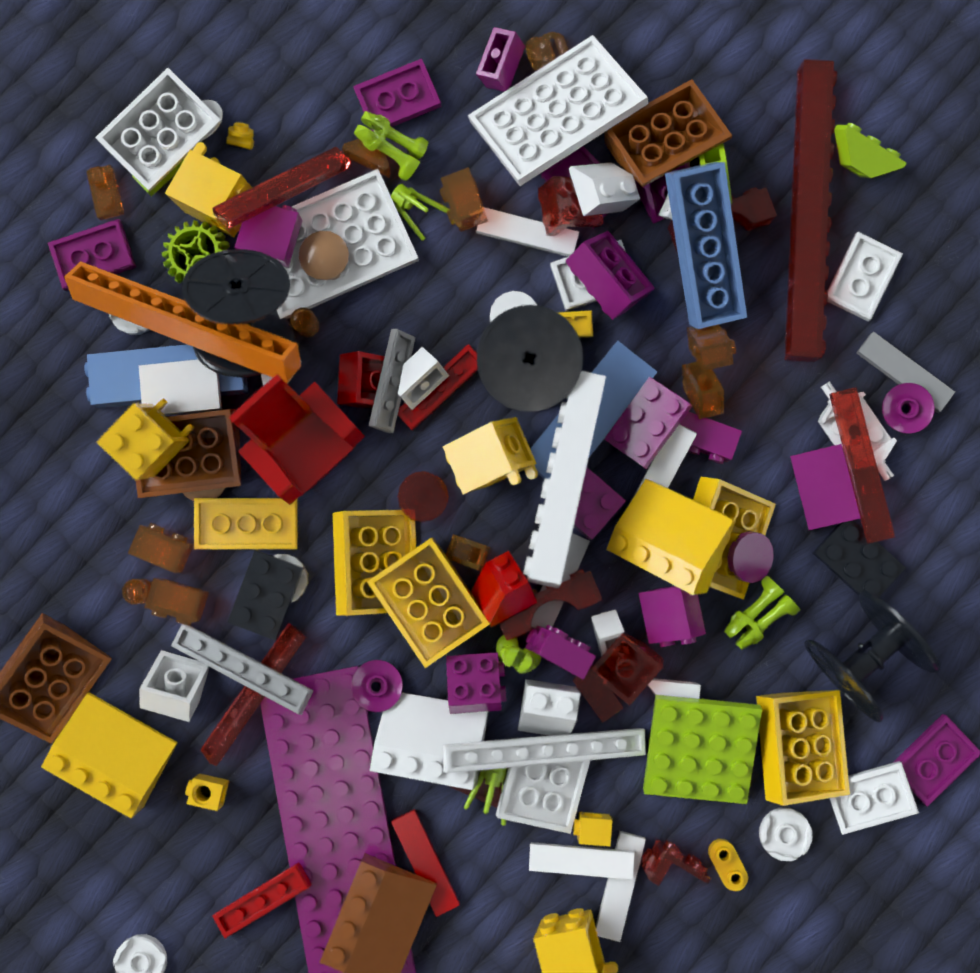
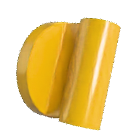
[227,122,254,150]

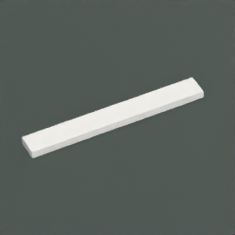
[443,728,646,773]

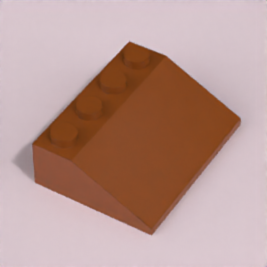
[604,79,732,187]
[135,409,241,498]
[0,613,112,744]
[319,853,437,973]

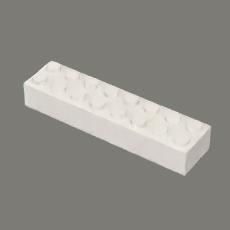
[523,371,606,588]

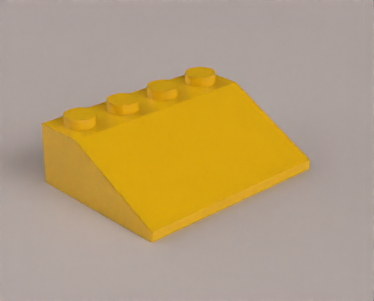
[693,476,776,600]
[606,479,736,595]
[333,510,416,616]
[367,537,489,668]
[756,690,850,806]
[41,692,178,819]

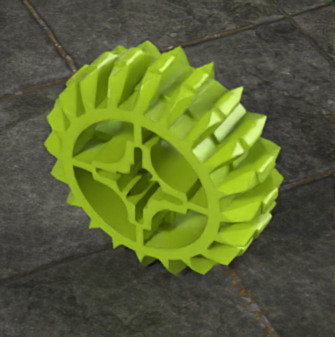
[161,220,230,284]

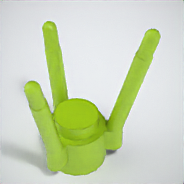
[391,184,454,241]
[464,768,507,826]

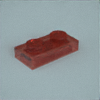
[572,665,623,723]

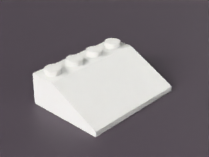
[95,68,222,192]
[370,692,489,790]

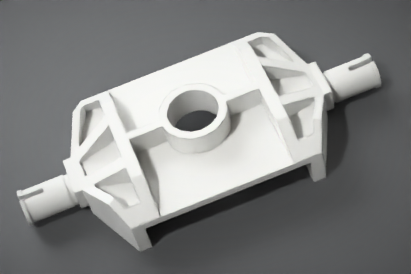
[818,381,897,481]

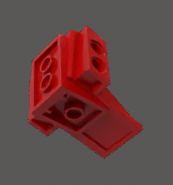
[228,374,365,505]

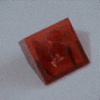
[589,632,664,706]

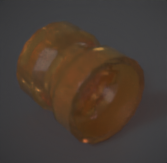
[290,307,319,337]
[122,579,155,604]

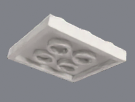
[496,760,590,834]

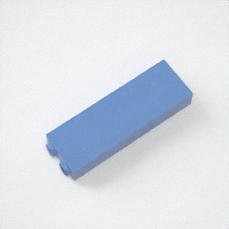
[531,341,657,484]
[84,344,248,408]

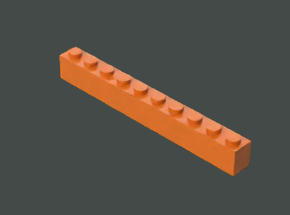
[64,261,301,383]

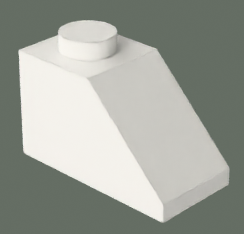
[398,347,449,410]
[591,609,631,672]
[645,677,700,699]

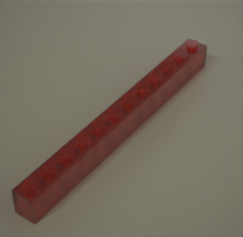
[785,59,837,362]

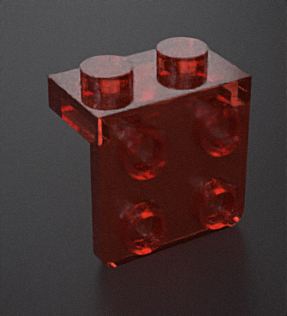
[538,176,603,236]
[642,839,711,886]

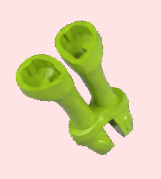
[354,111,428,181]
[724,576,800,650]
[496,634,541,674]

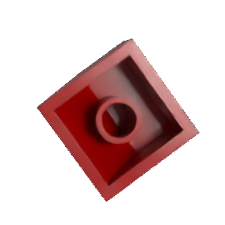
[337,351,385,408]
[471,551,537,627]

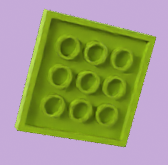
[643,695,762,804]

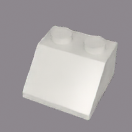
[569,163,640,216]
[139,650,210,722]

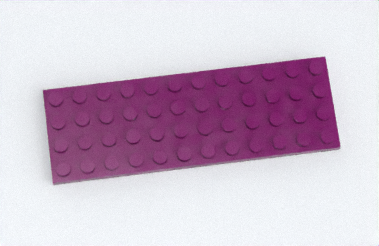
[258,665,416,973]

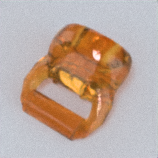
[526,32,569,71]

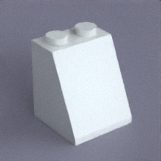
[518,679,580,736]

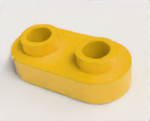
[708,839,748,891]

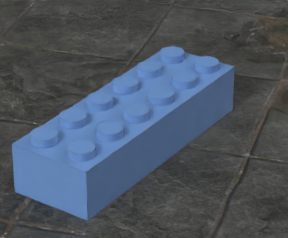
[665,162,747,329]

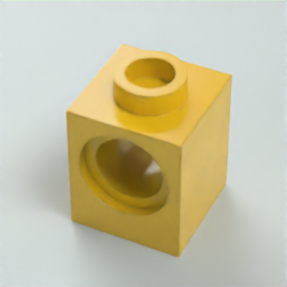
[185,774,229,811]
[573,812,612,847]

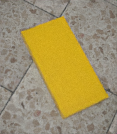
[194,498,298,549]

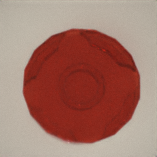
[397,471,449,522]

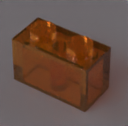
[440,167,488,232]
[687,324,736,371]
[682,359,724,419]
[128,523,194,573]
[144,578,209,625]

